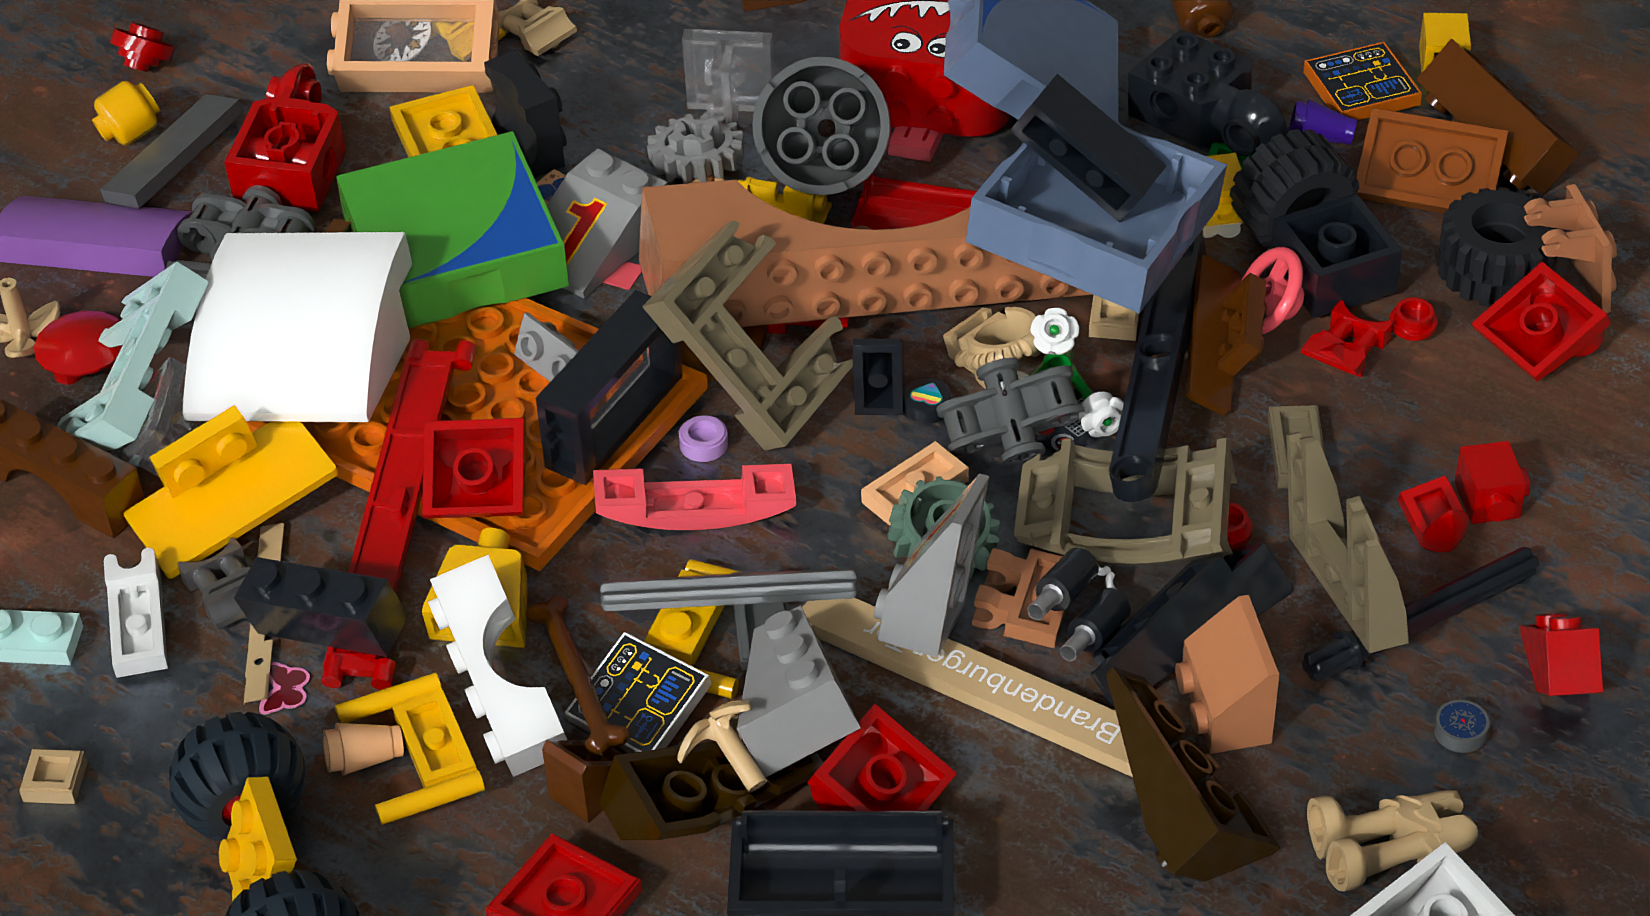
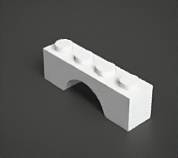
[428,555,567,777]

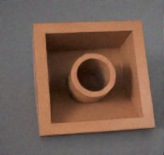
[1175,595,1279,754]

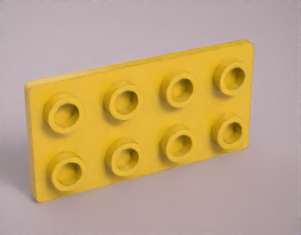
[123,405,338,579]

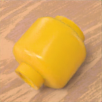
[92,81,161,146]

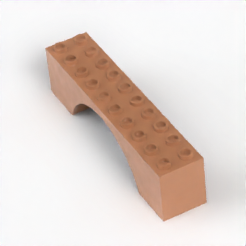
[639,180,1093,327]

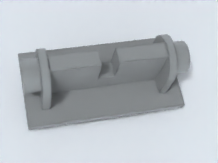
[514,312,580,382]

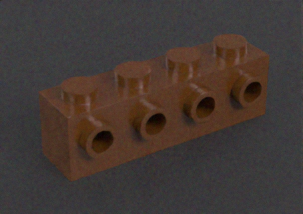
[1416,39,1580,195]

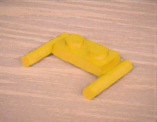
[644,559,741,699]
[335,672,485,825]

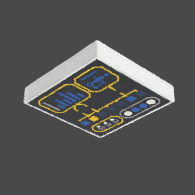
[565,632,712,753]

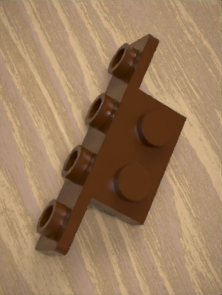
[1185,255,1267,416]

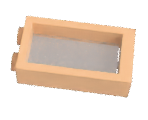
[327,0,500,93]

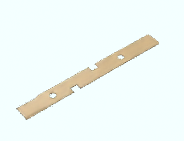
[243,523,284,705]

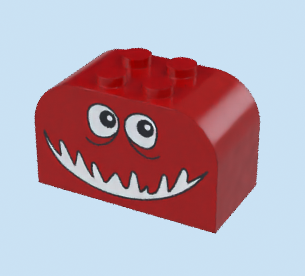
[839,0,1012,137]

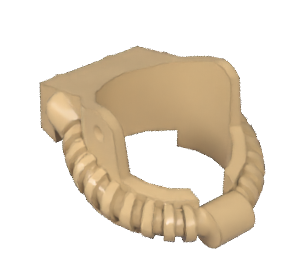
[943,307,1042,389]

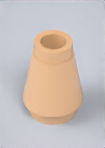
[323,723,404,776]

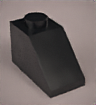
[852,339,905,415]

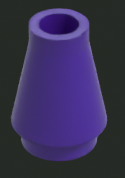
[1288,99,1357,145]

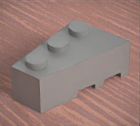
[737,605,860,777]

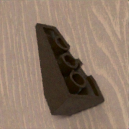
[1106,667,1281,882]
[599,739,824,840]

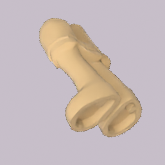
[1307,790,1478,891]

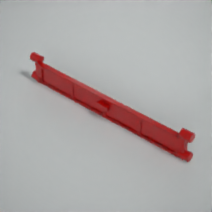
[321,339,477,690]

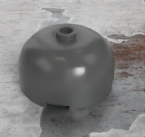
[753,56,892,195]

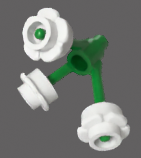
[1001,308,1124,437]

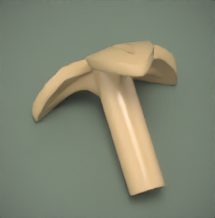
[0,278,60,358]
[677,699,767,793]

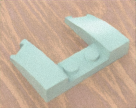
[57,261,209,452]

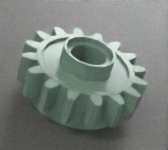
[887,476,1000,579]

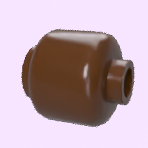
[1171,0,1233,38]

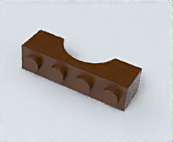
[0,399,145,538]

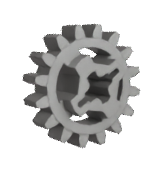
[647,113,745,184]

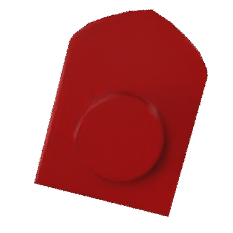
[1397,475,1469,552]

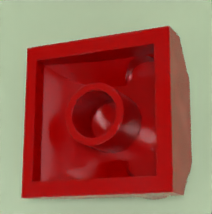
[1471,262,1611,382]
[422,418,529,519]
[807,704,957,811]

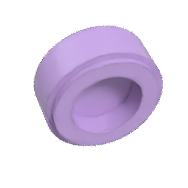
[679,416,728,462]

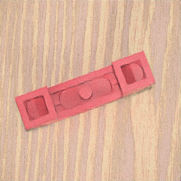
[593,464,796,530]

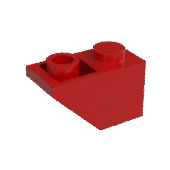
[1520,613,1603,696]

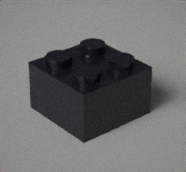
[1271,193,1403,318]

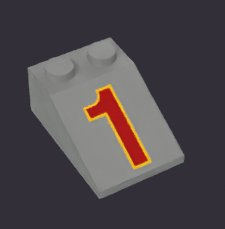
[547,148,668,299]
[874,473,989,658]

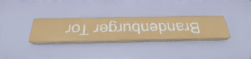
[802,598,1133,777]

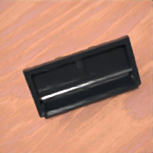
[727,811,954,916]

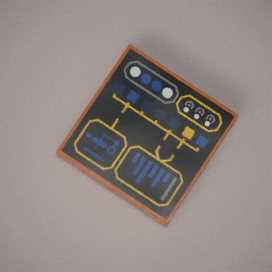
[1303,42,1422,121]

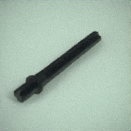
[1302,547,1539,681]

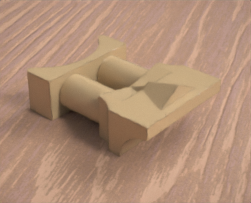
[498,0,577,56]

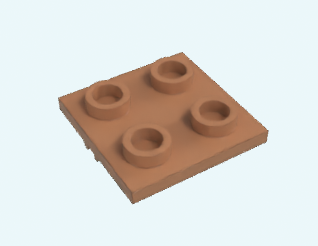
[1523,184,1617,313]

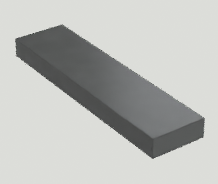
[100,94,244,209]

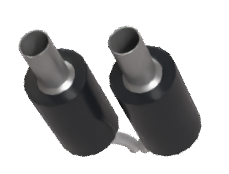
[1027,547,1131,661]

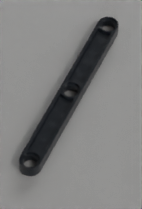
[1109,229,1206,502]

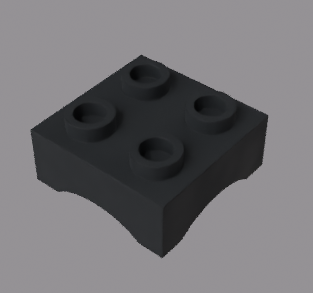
[484,50,567,178]

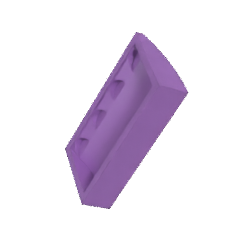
[0,195,193,277]

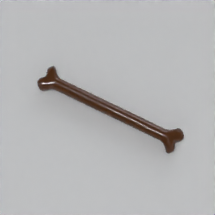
[526,595,631,755]

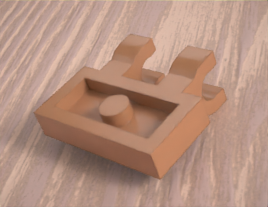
[972,548,1067,648]

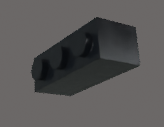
[1010,73,1167,222]
[234,557,409,657]

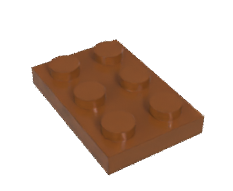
[1356,108,1508,214]

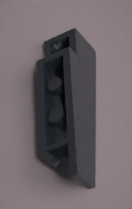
[1091,542,1293,706]

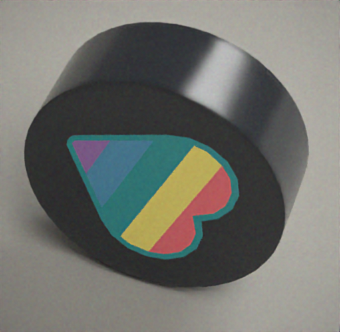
[903,377,951,423]

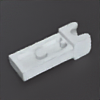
[104,548,168,678]

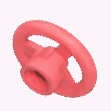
[1241,247,1304,335]

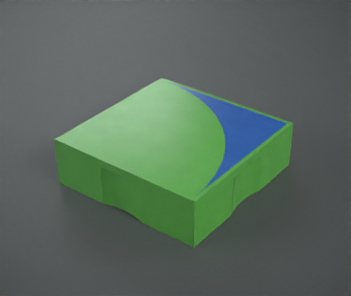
[336,131,569,329]

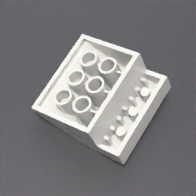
[182,232,412,422]

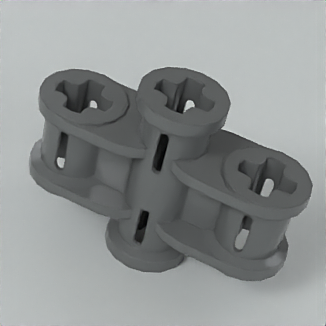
[177,185,316,261]
[936,357,1086,465]

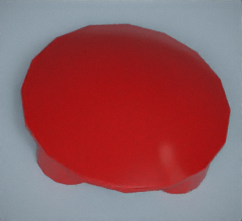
[34,310,123,385]

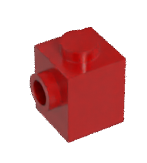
[1455,441,1530,524]

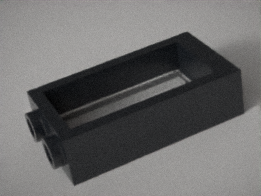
[536,290,683,485]

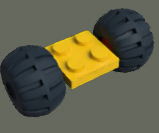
[169,712,360,916]

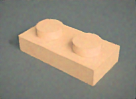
[861,441,969,525]

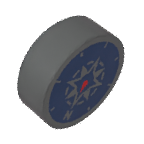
[1434,699,1490,753]

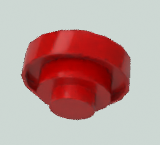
[110,22,175,72]

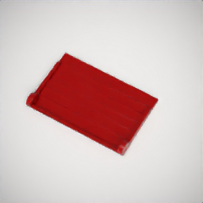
[850,174,977,230]

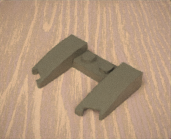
[642,220,853,451]
[1286,432,1409,653]

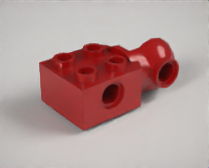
[224,63,346,212]

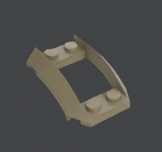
[1014,438,1237,566]

